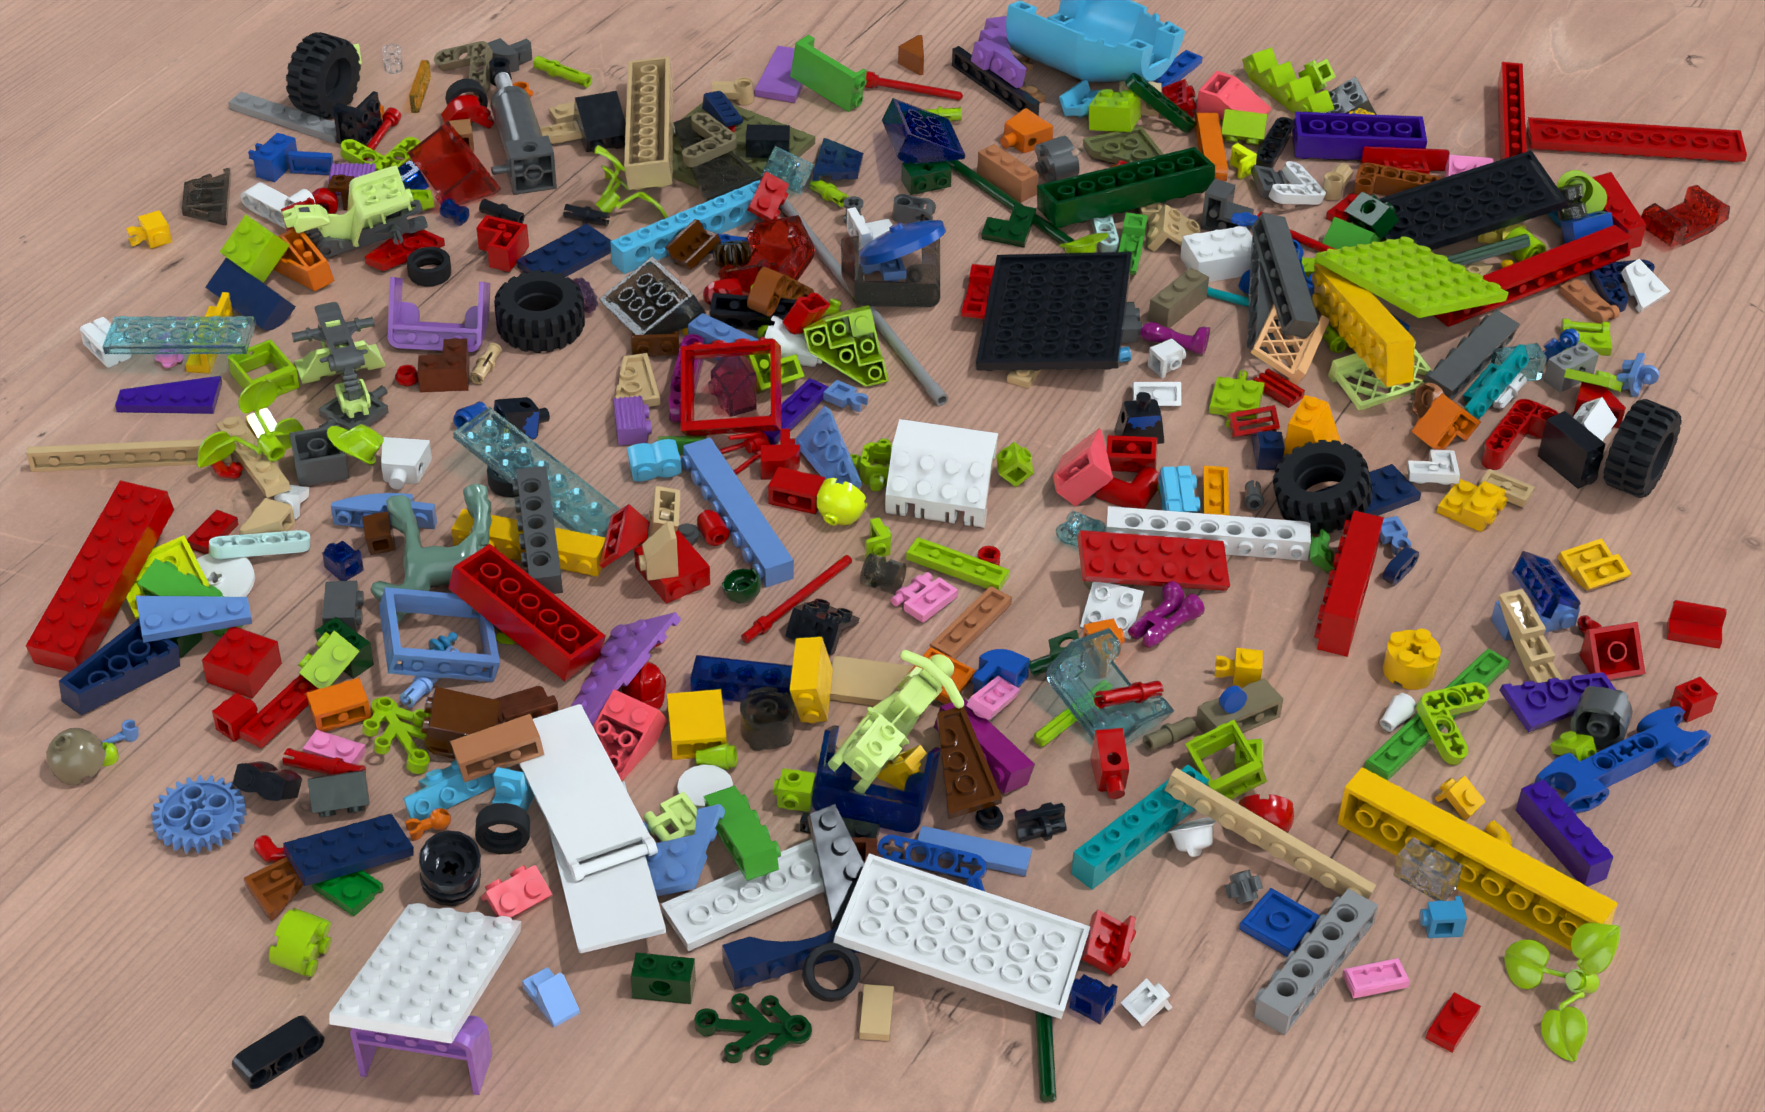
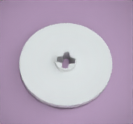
[197,554,255,597]

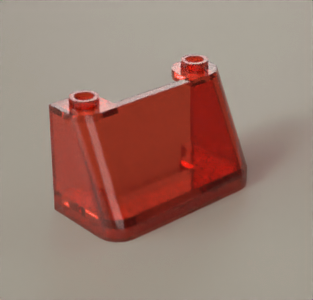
[407,121,501,208]
[718,215,815,293]

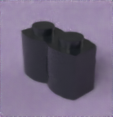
[233,761,302,801]

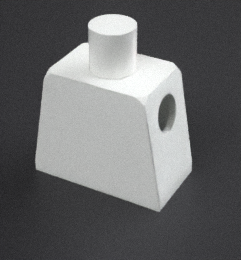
[381,437,432,489]

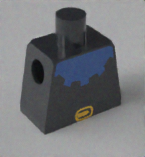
[1114,392,1164,444]
[491,397,550,451]

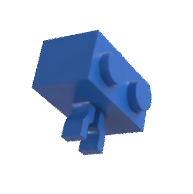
[248,133,297,182]
[1561,211,1613,244]

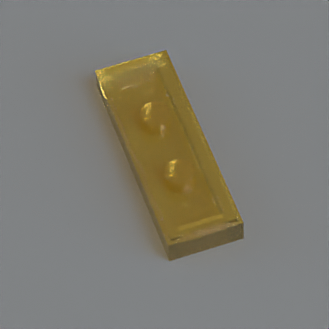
[409,60,431,113]

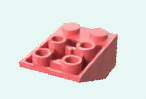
[1196,71,1271,120]
[1053,428,1113,507]
[593,689,669,781]

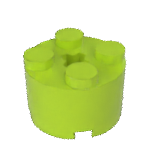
[269,908,332,977]

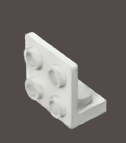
[847,207,892,251]

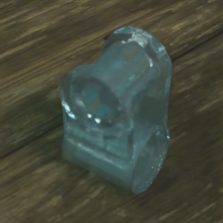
[1056,511,1106,547]

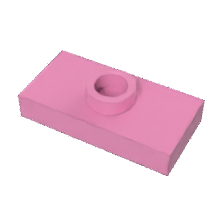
[1342,958,1410,999]

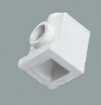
[1148,339,1186,378]

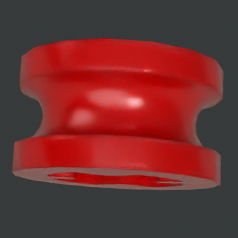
[978,546,1001,566]

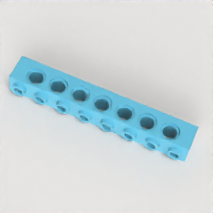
[610,180,761,274]

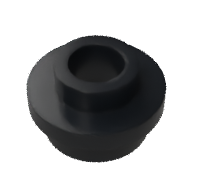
[975,805,1003,830]

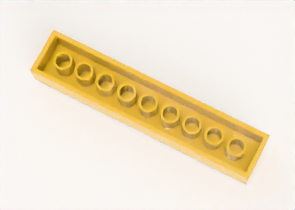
[1337,767,1618,951]

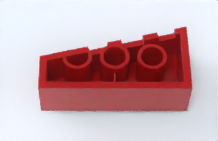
[1592,172,1646,249]

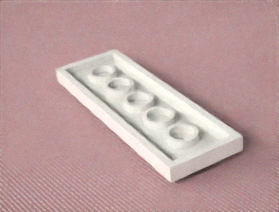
[661,839,824,951]

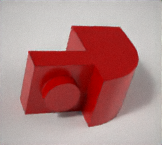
[441,95,494,129]
[761,428,800,480]

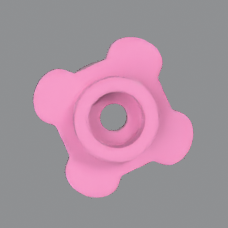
[155,345,184,368]

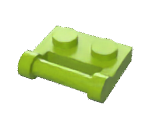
[1561,318,1612,356]

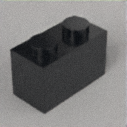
[746,124,790,158]

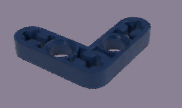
[1589,260,1655,312]

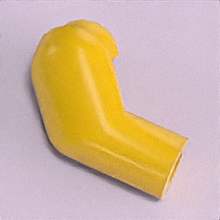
[1485,820,1512,846]

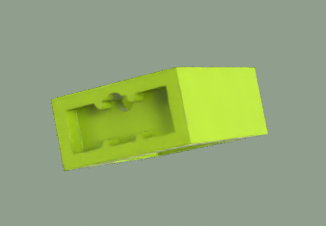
[227,339,300,397]
[1185,720,1267,800]

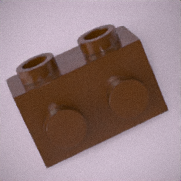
[665,219,722,270]
[631,330,679,356]

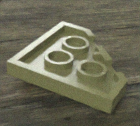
[1083,126,1163,164]

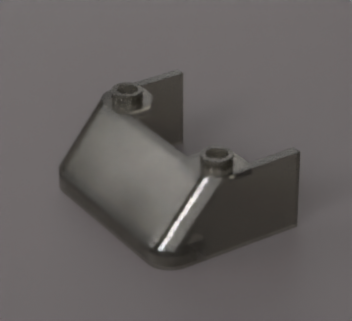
[841,236,940,308]

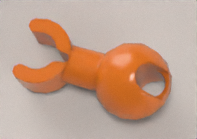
[405,808,451,841]

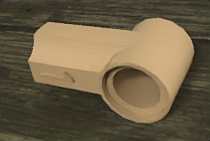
[712,77,754,105]
[1323,163,1353,201]

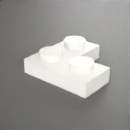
[1407,449,1460,485]

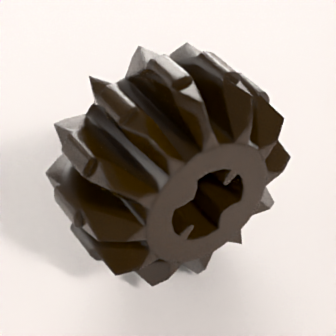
[713,240,751,268]

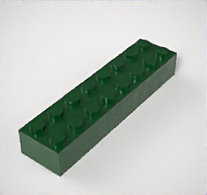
[1037,147,1215,228]

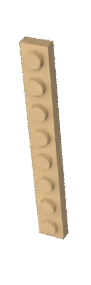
[26,439,233,472]
[1164,768,1376,899]

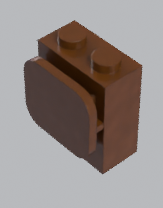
[421,687,500,759]

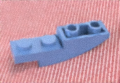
[331,493,437,529]

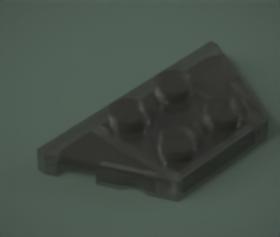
[182,168,231,225]

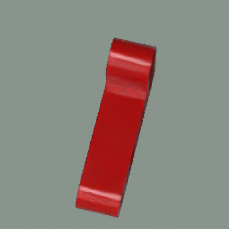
[1481,399,1559,470]

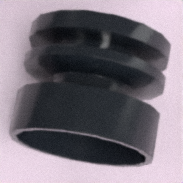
[419,830,481,906]

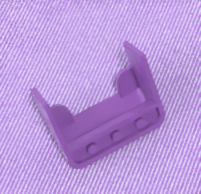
[388,277,491,352]
[350,1015,493,1095]

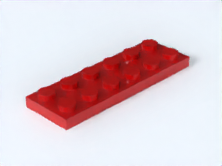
[1077,530,1230,591]

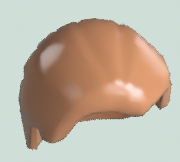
[1412,382,1446,420]

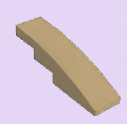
[1498,589,1563,683]

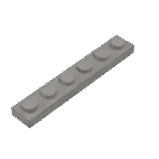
[228,92,337,143]

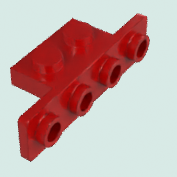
[1361,146,1450,174]

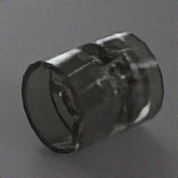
[1557,184,1588,221]
[860,553,906,595]

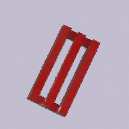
[1253,368,1305,408]
[1227,405,1280,438]

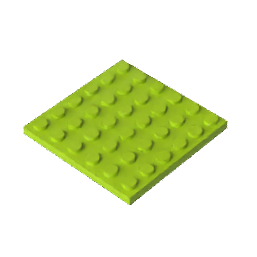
[1315,237,1509,318]

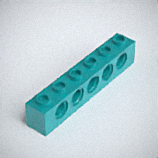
[1071,765,1209,890]

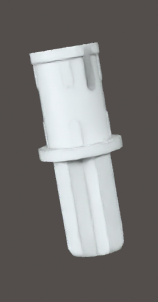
[1493,373,1527,410]

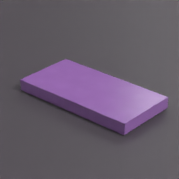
[755,46,803,103]

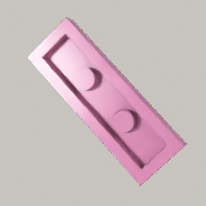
[966,675,1021,720]

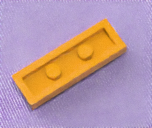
[1203,466,1229,516]

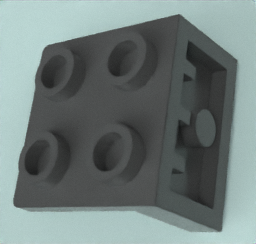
[1327,77,1377,115]

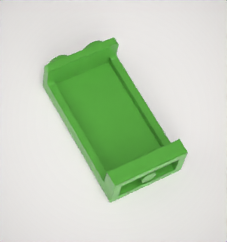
[790,35,867,112]

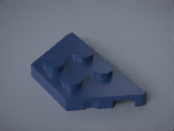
[812,138,864,181]

